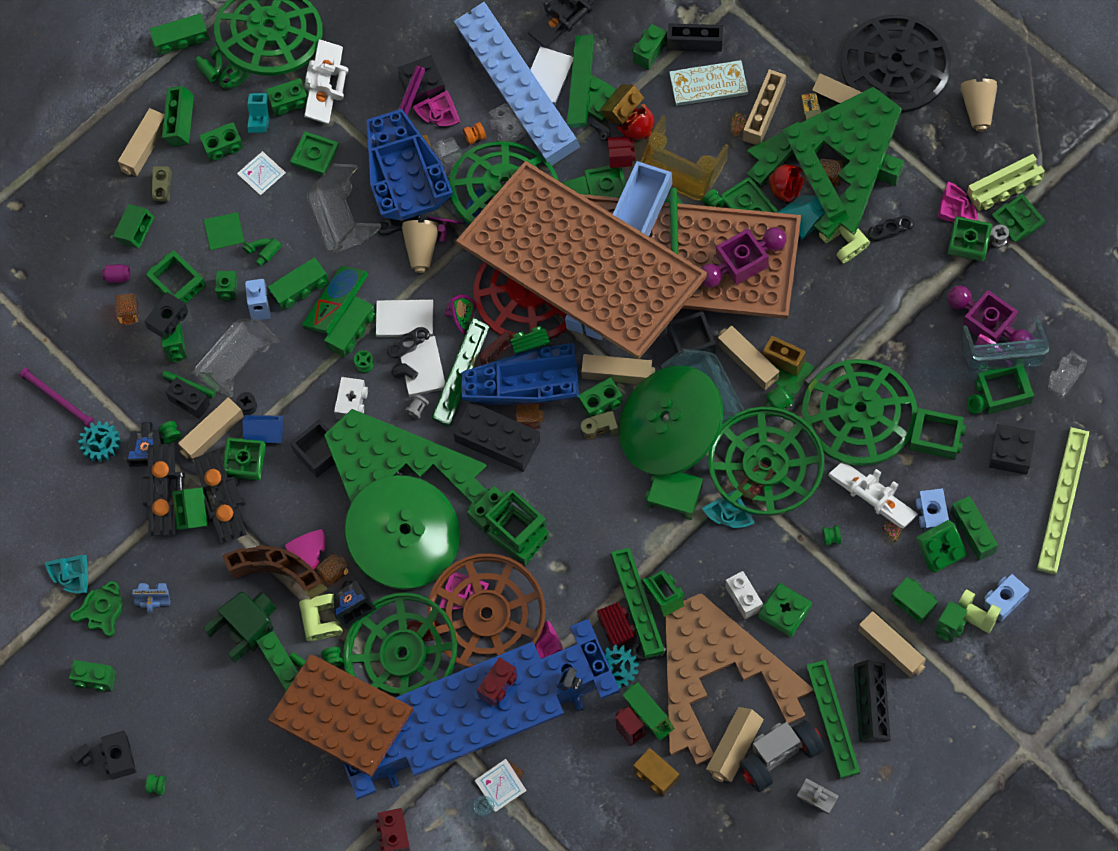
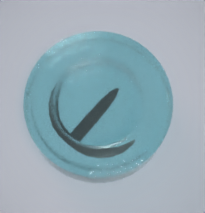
[474,795,495,816]

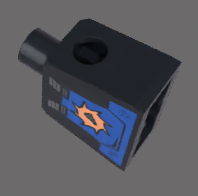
[126,422,163,467]
[333,580,376,628]

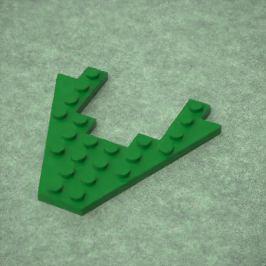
[747,87,902,239]
[324,409,487,504]

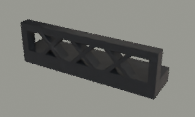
[854,660,891,743]

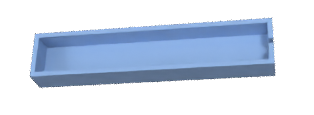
[454,2,580,165]
[565,161,673,340]

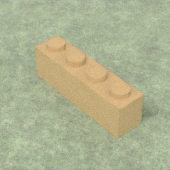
[743,69,786,145]

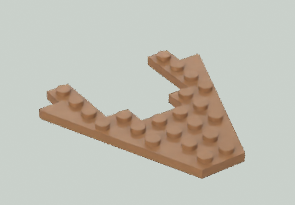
[666,593,814,766]

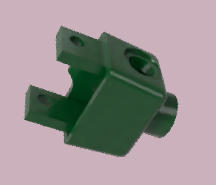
[203,592,277,663]

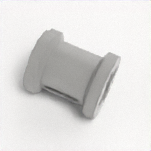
[990,225,1009,248]
[405,394,429,419]

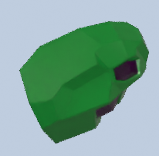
[220,63,249,89]

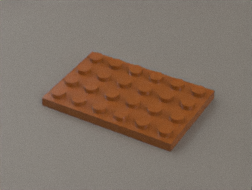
[268,654,414,777]

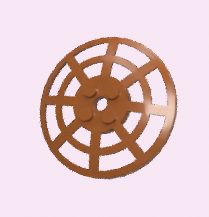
[427,553,546,668]

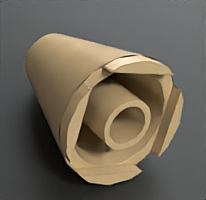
[960,79,997,132]
[402,220,439,273]

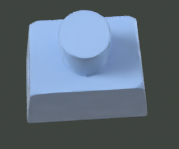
[245,279,271,322]

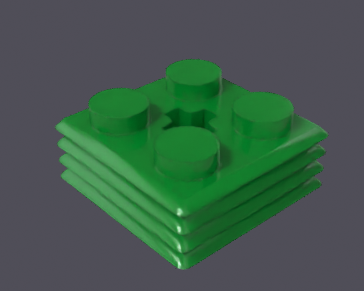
[947,216,992,261]
[510,326,551,355]
[223,438,266,481]
[916,520,967,573]
[759,583,812,637]

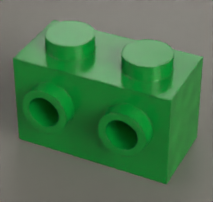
[632,24,667,70]
[266,78,307,116]
[113,204,155,249]
[467,486,511,534]
[172,487,207,530]
[890,577,938,624]
[935,601,968,642]
[69,660,116,692]

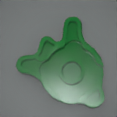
[70,581,123,637]

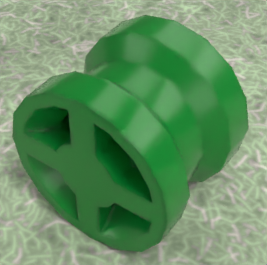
[702,189,725,207]
[354,350,374,374]
[158,421,181,444]
[822,525,841,546]
[321,647,344,667]
[145,774,166,796]

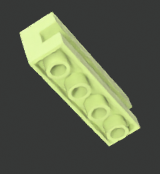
[967,154,1045,212]

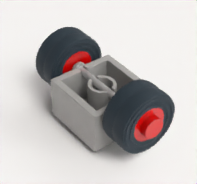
[739,720,825,792]

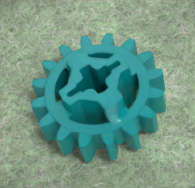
[78,421,121,463]
[603,645,639,689]

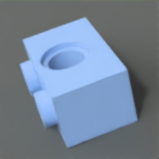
[916,488,949,533]
[983,574,1030,622]

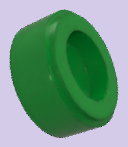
[967,394,986,414]

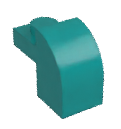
[247,93,269,133]

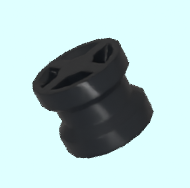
[236,392,257,415]

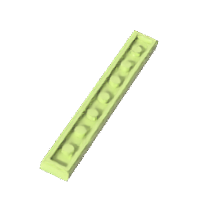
[1037,427,1089,575]

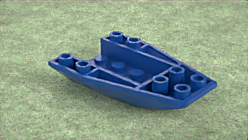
[367,109,453,221]
[462,343,579,405]

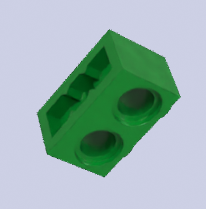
[199,122,243,162]
[578,377,623,418]

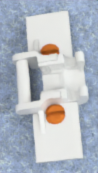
[304,39,348,124]
[828,462,918,529]

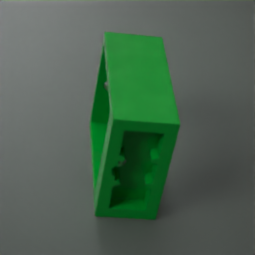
[146,250,206,304]
[161,315,187,362]
[974,362,1034,414]
[909,408,966,460]
[485,489,547,552]
[488,504,549,566]
[623,682,675,742]

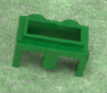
[642,570,685,617]

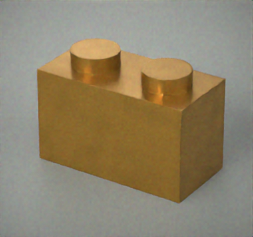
[600,84,644,124]
[763,336,806,376]
[633,748,680,797]

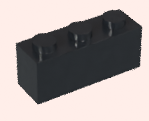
[668,23,723,52]

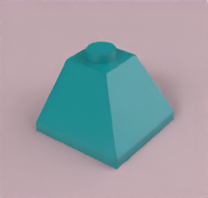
[777,195,825,240]

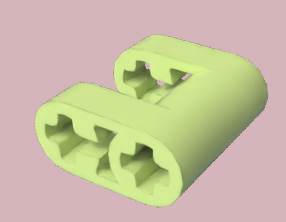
[819,226,870,263]
[958,589,1002,634]
[299,594,343,641]

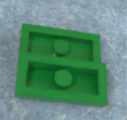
[992,193,1046,243]

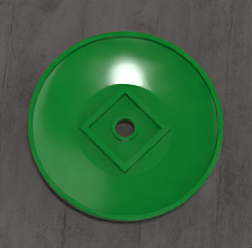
[619,366,723,476]
[344,475,460,590]

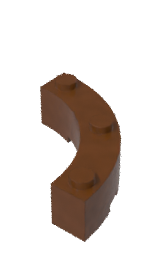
[222,546,328,599]

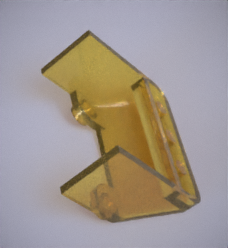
[641,115,728,200]

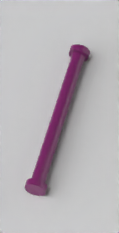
[19,368,94,428]

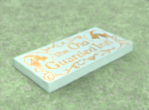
[670,60,748,106]

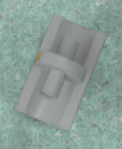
[797,778,839,815]

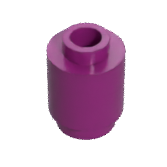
[102,264,131,284]

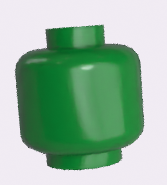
[765,385,794,410]

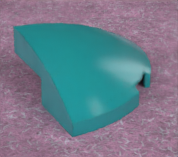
[702,490,755,528]
[45,555,88,593]

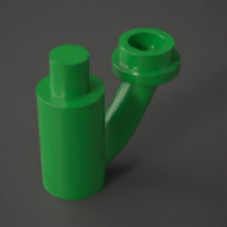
[195,46,222,83]
[242,238,282,267]

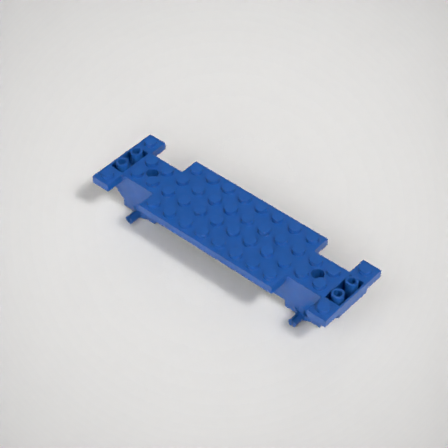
[343,619,620,800]

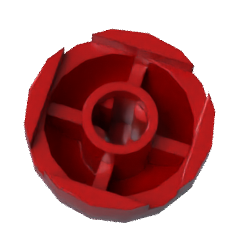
[618,104,655,140]
[769,165,803,202]

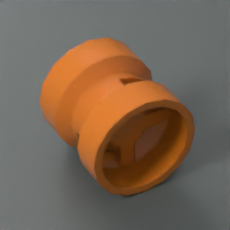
[463,122,487,145]

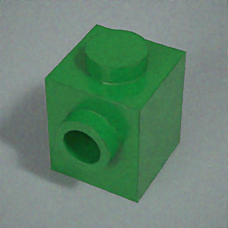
[215,271,238,301]

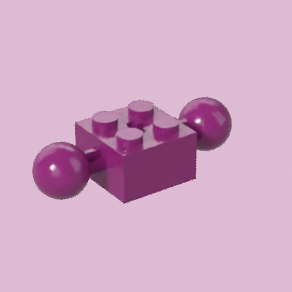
[701,227,787,288]
[948,285,1033,354]

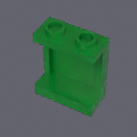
[645,472,703,520]

